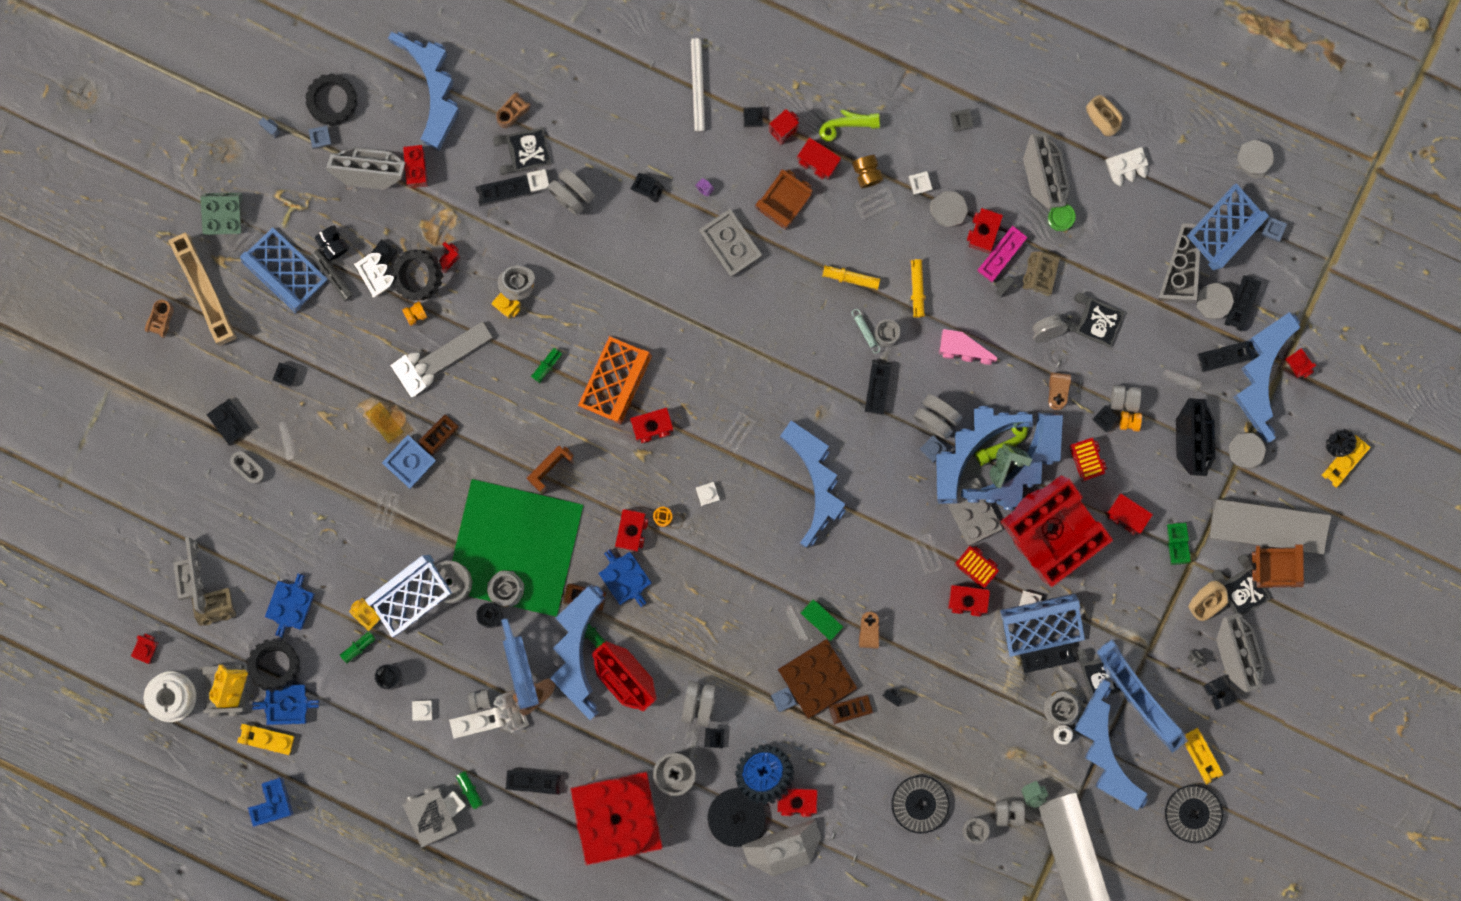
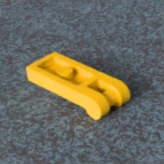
[1321,435,1370,488]
[237,724,295,755]
[1184,728,1223,785]

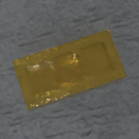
[365,402,404,444]

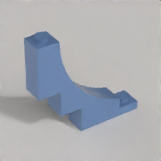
[1234,312,1301,444]
[550,585,605,720]
[1074,679,1148,811]

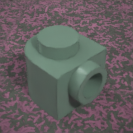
[1021,781,1049,808]

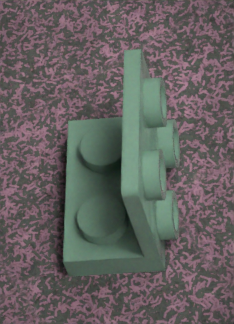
[200,192,243,234]
[989,443,1032,488]

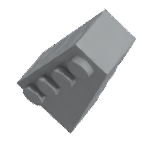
[1158,223,1201,303]

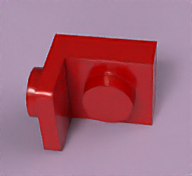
[438,242,460,273]
[1285,348,1317,378]
[130,633,159,664]

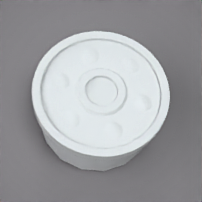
[144,671,197,722]

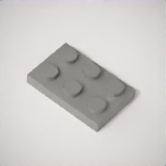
[699,209,762,277]
[947,478,1002,546]

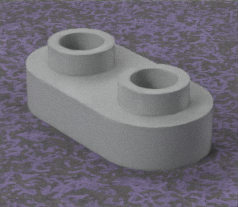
[230,451,265,484]

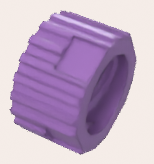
[695,178,714,197]

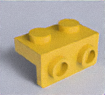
[209,665,248,708]

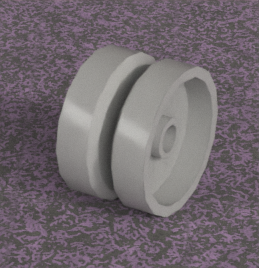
[547,168,595,216]
[913,394,963,440]
[427,561,473,604]
[681,681,716,727]
[653,753,696,796]

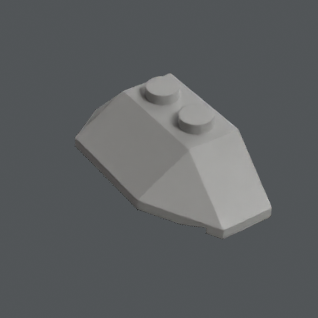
[1023,133,1070,209]
[326,148,405,190]
[1216,613,1265,693]
[742,819,821,877]

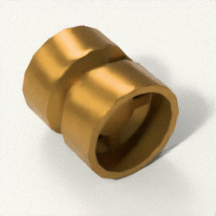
[852,155,884,188]

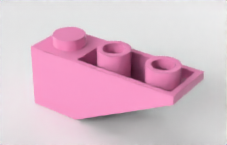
[939,329,997,365]

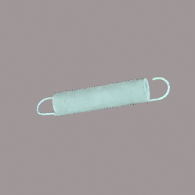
[852,309,880,353]

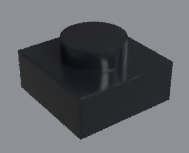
[744,107,763,128]
[370,239,397,265]
[273,362,298,387]
[1092,405,1119,433]
[882,689,903,707]
[704,728,725,748]

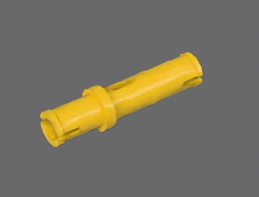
[910,259,926,318]
[822,265,880,290]

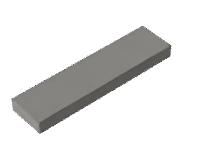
[418,321,493,375]

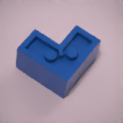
[248,778,294,827]

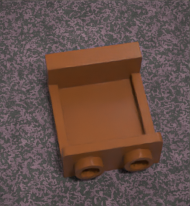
[755,169,813,230]
[526,445,574,495]
[1252,544,1304,588]

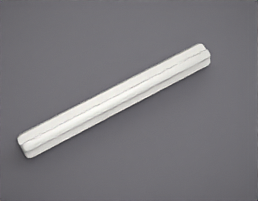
[691,38,705,132]

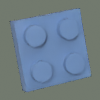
[382,435,436,489]

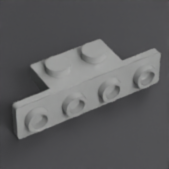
[173,537,206,614]

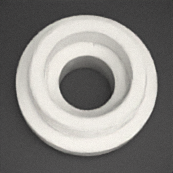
[1053,725,1073,745]

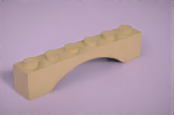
[168,232,237,346]

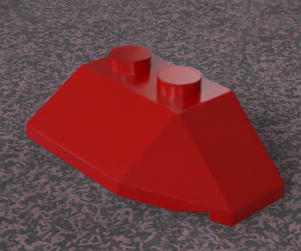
[592,641,657,711]

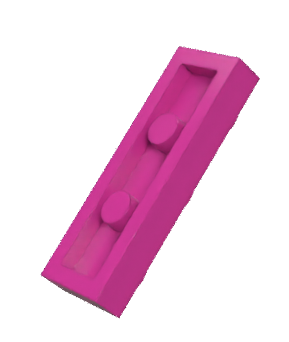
[977,226,1027,283]

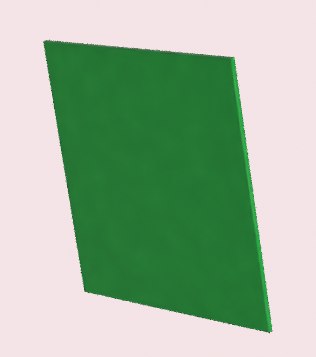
[447,479,583,617]

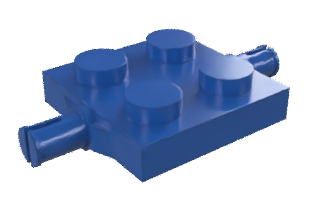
[598,549,652,607]
[265,573,315,638]
[252,685,319,725]

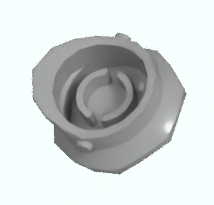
[1237,139,1274,179]
[930,191,968,228]
[498,265,535,301]
[1197,283,1234,319]
[1032,313,1068,343]
[1228,433,1266,469]
[487,571,524,608]
[1044,691,1081,726]

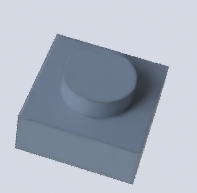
[258,117,280,138]
[309,126,332,149]
[1261,217,1287,242]
[919,436,947,463]
[771,687,796,712]

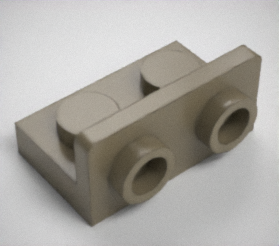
[1023,251,1060,295]
[191,588,236,626]

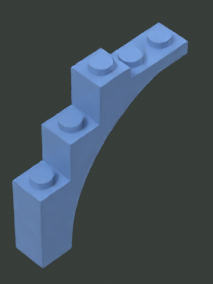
[388,32,460,151]
[936,406,1033,504]
[961,413,1063,510]
[780,421,846,548]
[1097,640,1187,753]

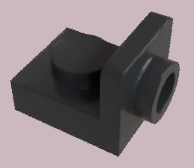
[630,173,664,203]

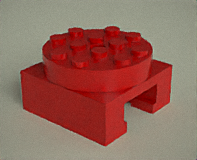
[1000,475,1113,587]
[570,772,663,865]

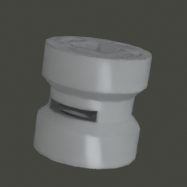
[468,689,491,712]

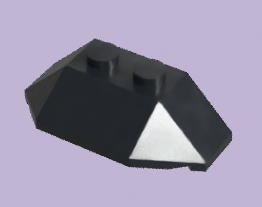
[1176,398,1215,476]

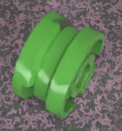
[1048,204,1076,232]

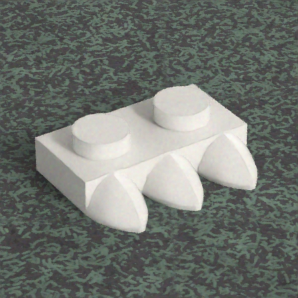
[1105,147,1148,186]
[355,253,394,297]
[391,353,434,397]
[494,690,529,733]

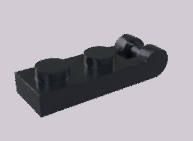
[475,175,531,206]
[1224,275,1262,332]
[1197,341,1254,373]
[864,360,891,415]
[1020,643,1077,674]
[505,770,562,795]

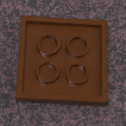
[777,639,857,719]

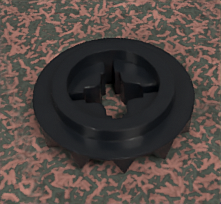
[1326,429,1357,457]

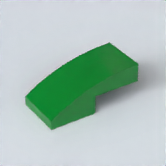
[1167,523,1191,565]
[800,599,843,641]

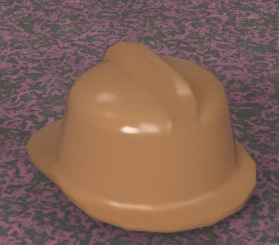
[513,679,555,715]

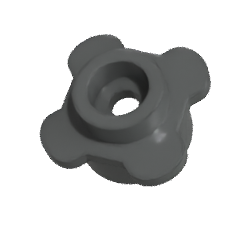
[1187,650,1206,668]

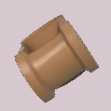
[496,92,531,128]
[145,299,174,338]
[1048,372,1071,410]
[859,612,879,649]

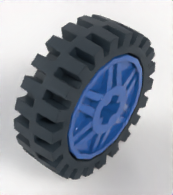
[735,745,795,805]

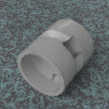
[874,319,900,347]
[1110,385,1141,412]
[995,801,1025,826]
[962,818,989,844]

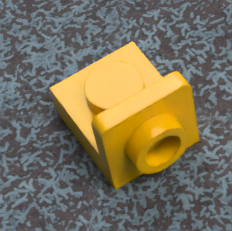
[491,292,521,319]
[349,598,380,631]

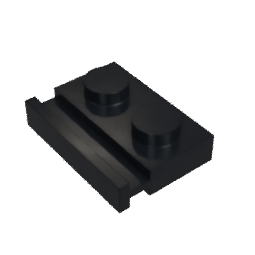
[206,398,252,446]

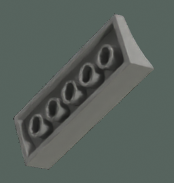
[1209,499,1331,555]
[1038,792,1110,901]

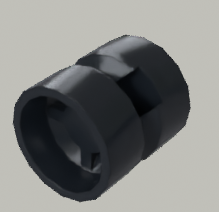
[314,225,349,261]
[476,603,503,628]
[375,664,402,690]
[1203,675,1238,710]

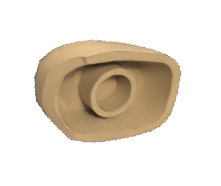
[1086,95,1123,137]
[1188,581,1228,621]

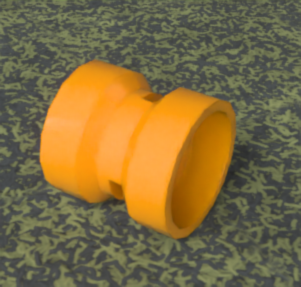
[402,301,428,326]
[1120,411,1142,432]
[653,507,673,527]

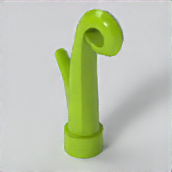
[819,109,880,141]
[974,427,1029,466]

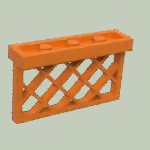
[578,336,652,425]

